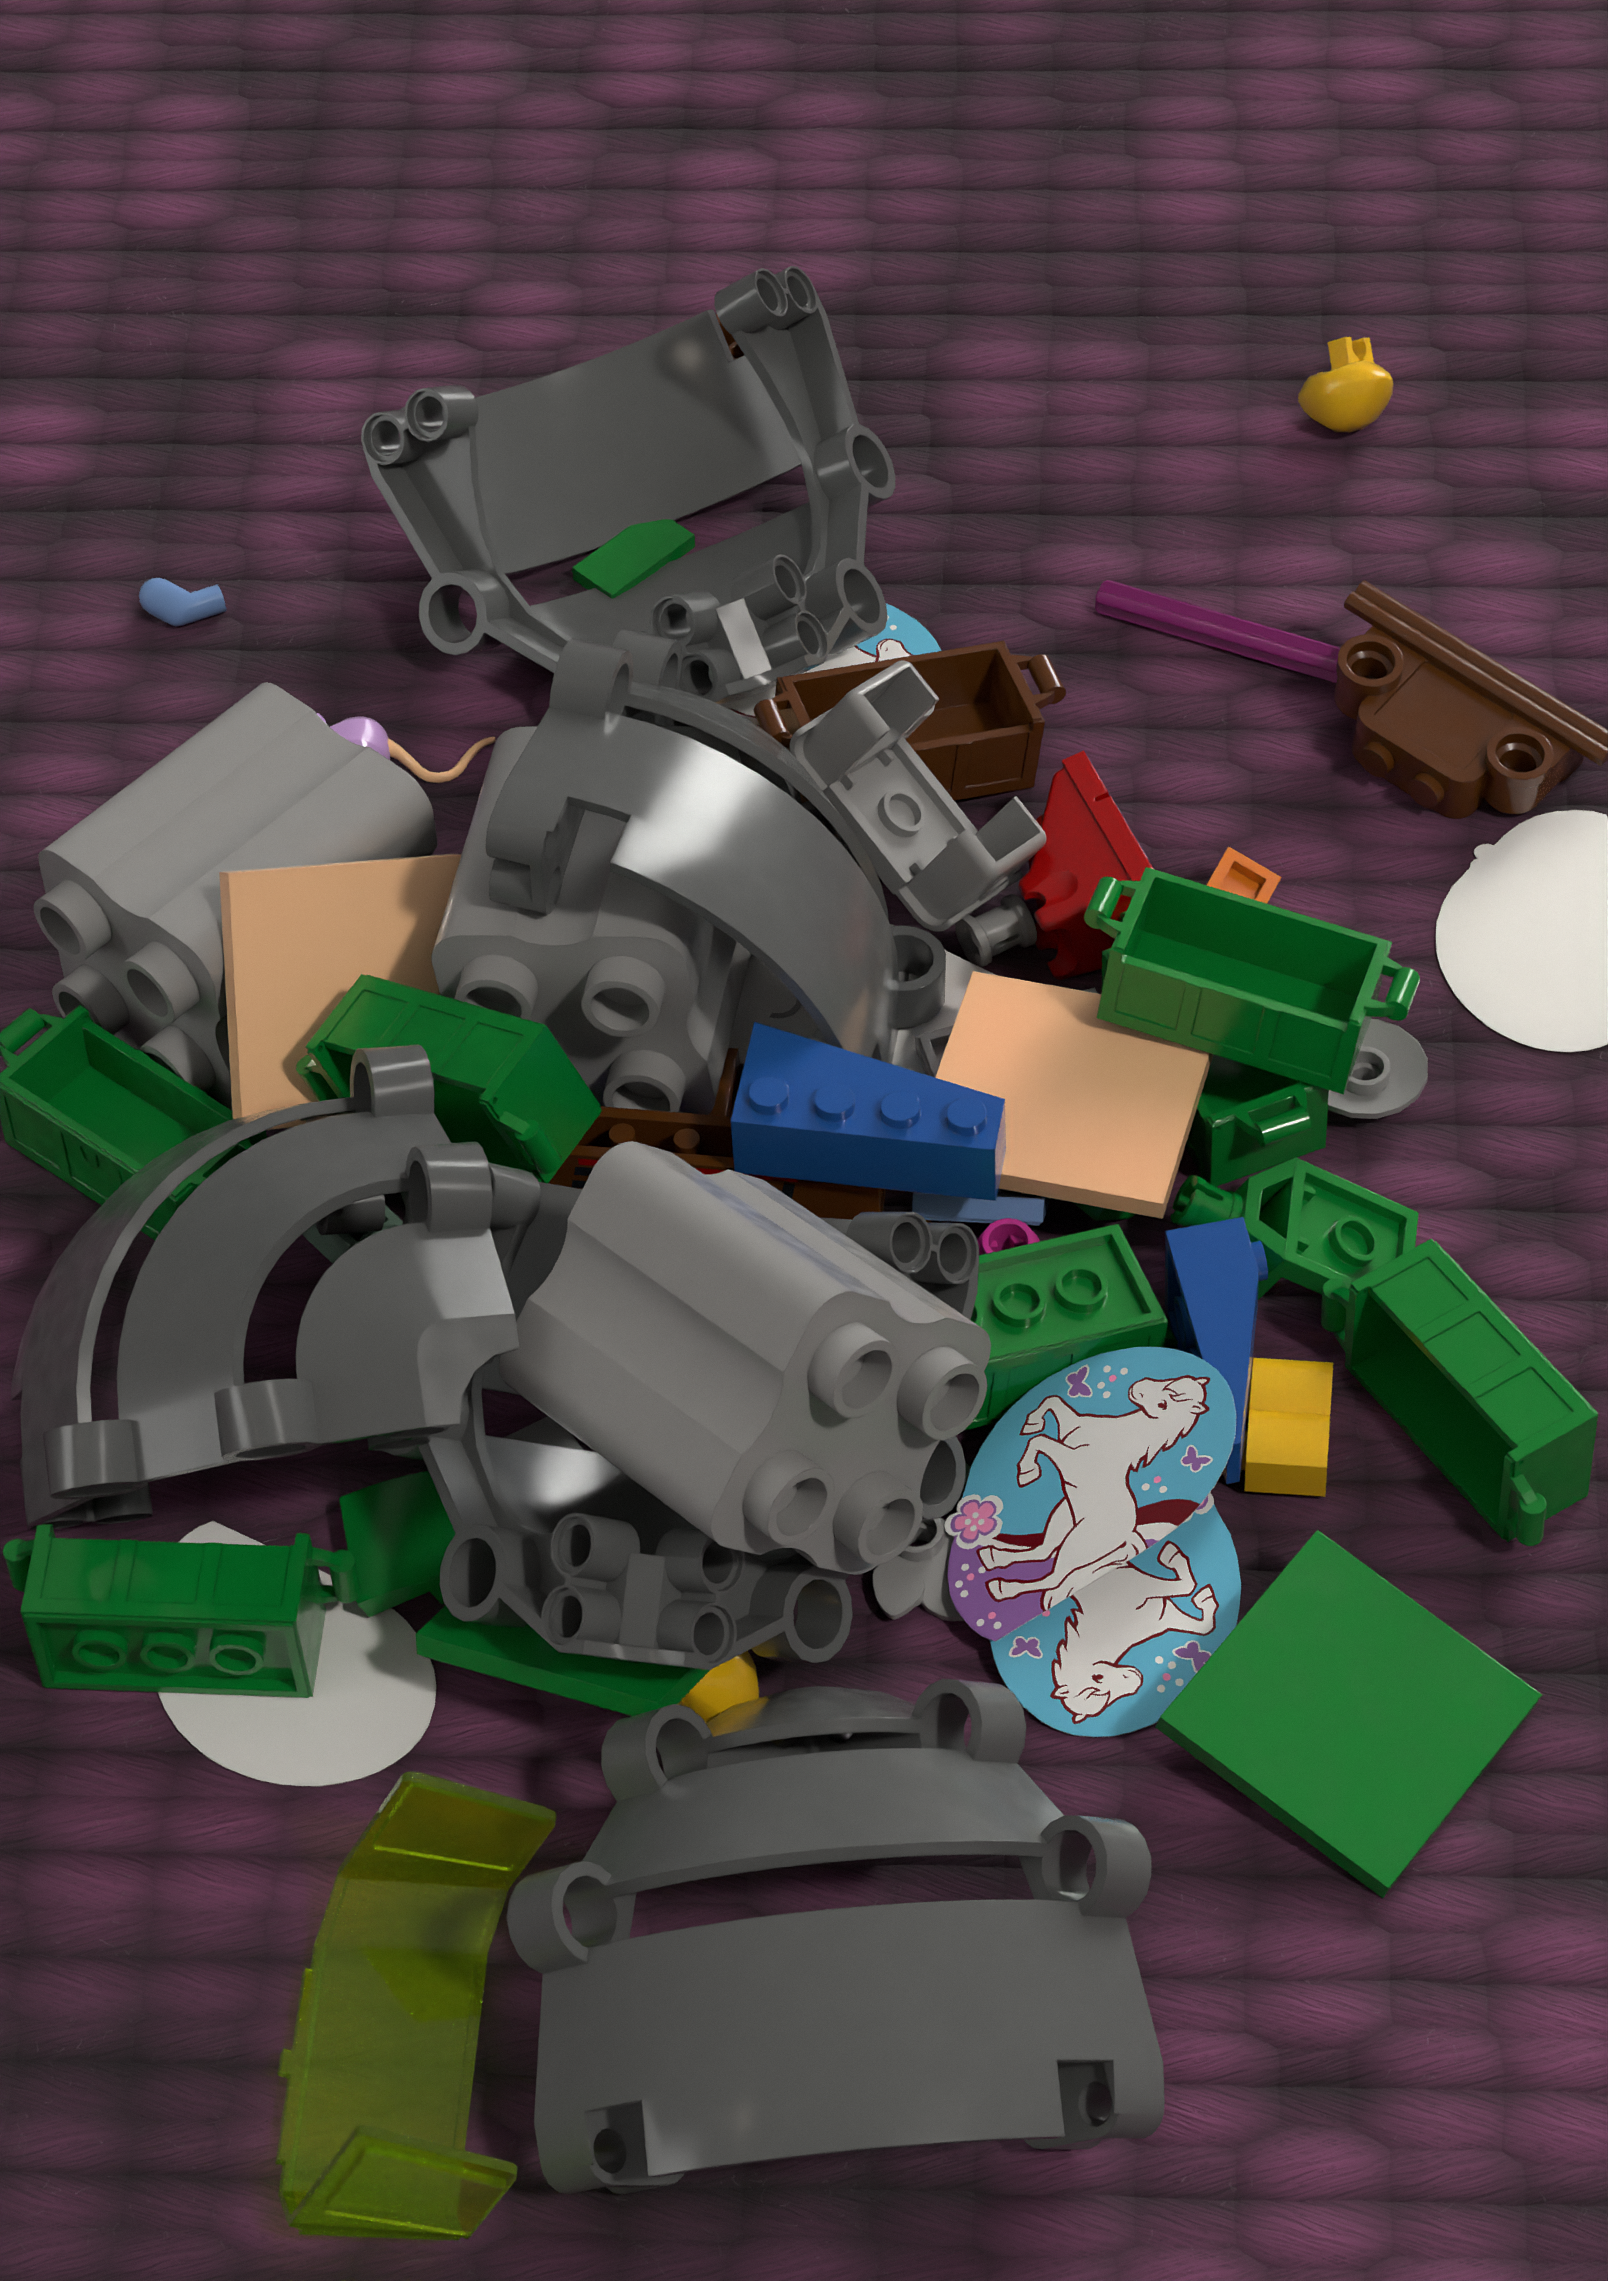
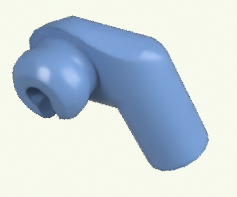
[139,578,226,627]

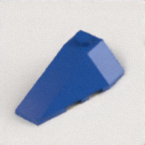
[1165,1217,1268,1484]

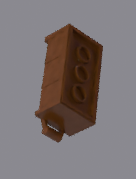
[753,641,1066,803]

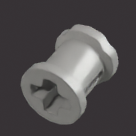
[955,894,1037,968]

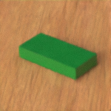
[572,519,696,599]

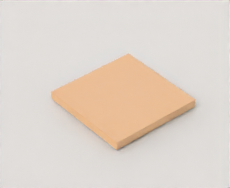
[219,854,461,1130]
[935,971,1213,1219]

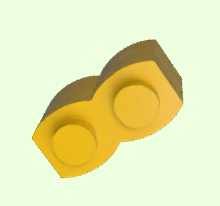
[1241,1358,1333,1497]

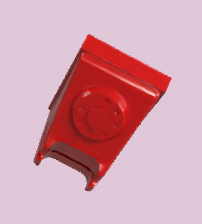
[1018,751,1153,980]

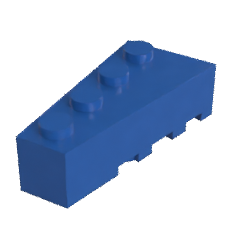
[731,1022,1006,1201]

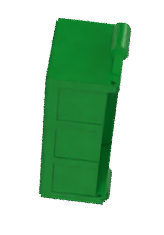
[1084,867,1420,1094]
[1102,911,1329,1187]
[296,974,603,1183]
[0,1005,267,1240]
[963,1224,1178,1431]
[1321,1239,1598,1546]
[3,1524,361,1698]

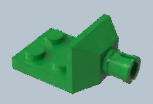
[1171,1157,1419,1300]

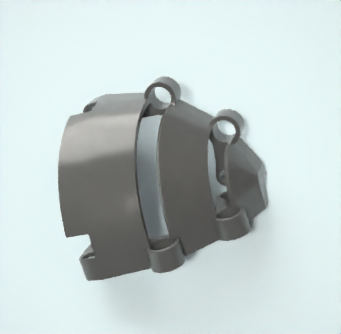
[361,266,895,704]
[486,629,946,1064]
[10,1045,519,1530]
[384,1162,979,1670]
[507,1679,1165,2195]

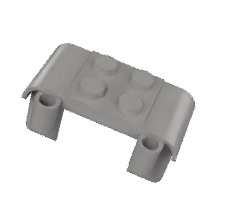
[790,660,1047,932]

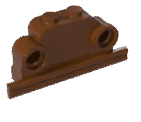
[1334,580,1608,819]

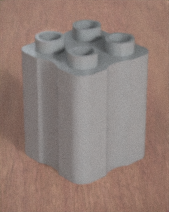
[34,682,438,1110]
[431,726,751,1115]
[499,1141,991,1575]

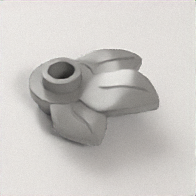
[873,1518,965,1621]

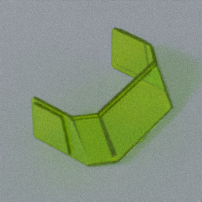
[275,1772,556,2241]

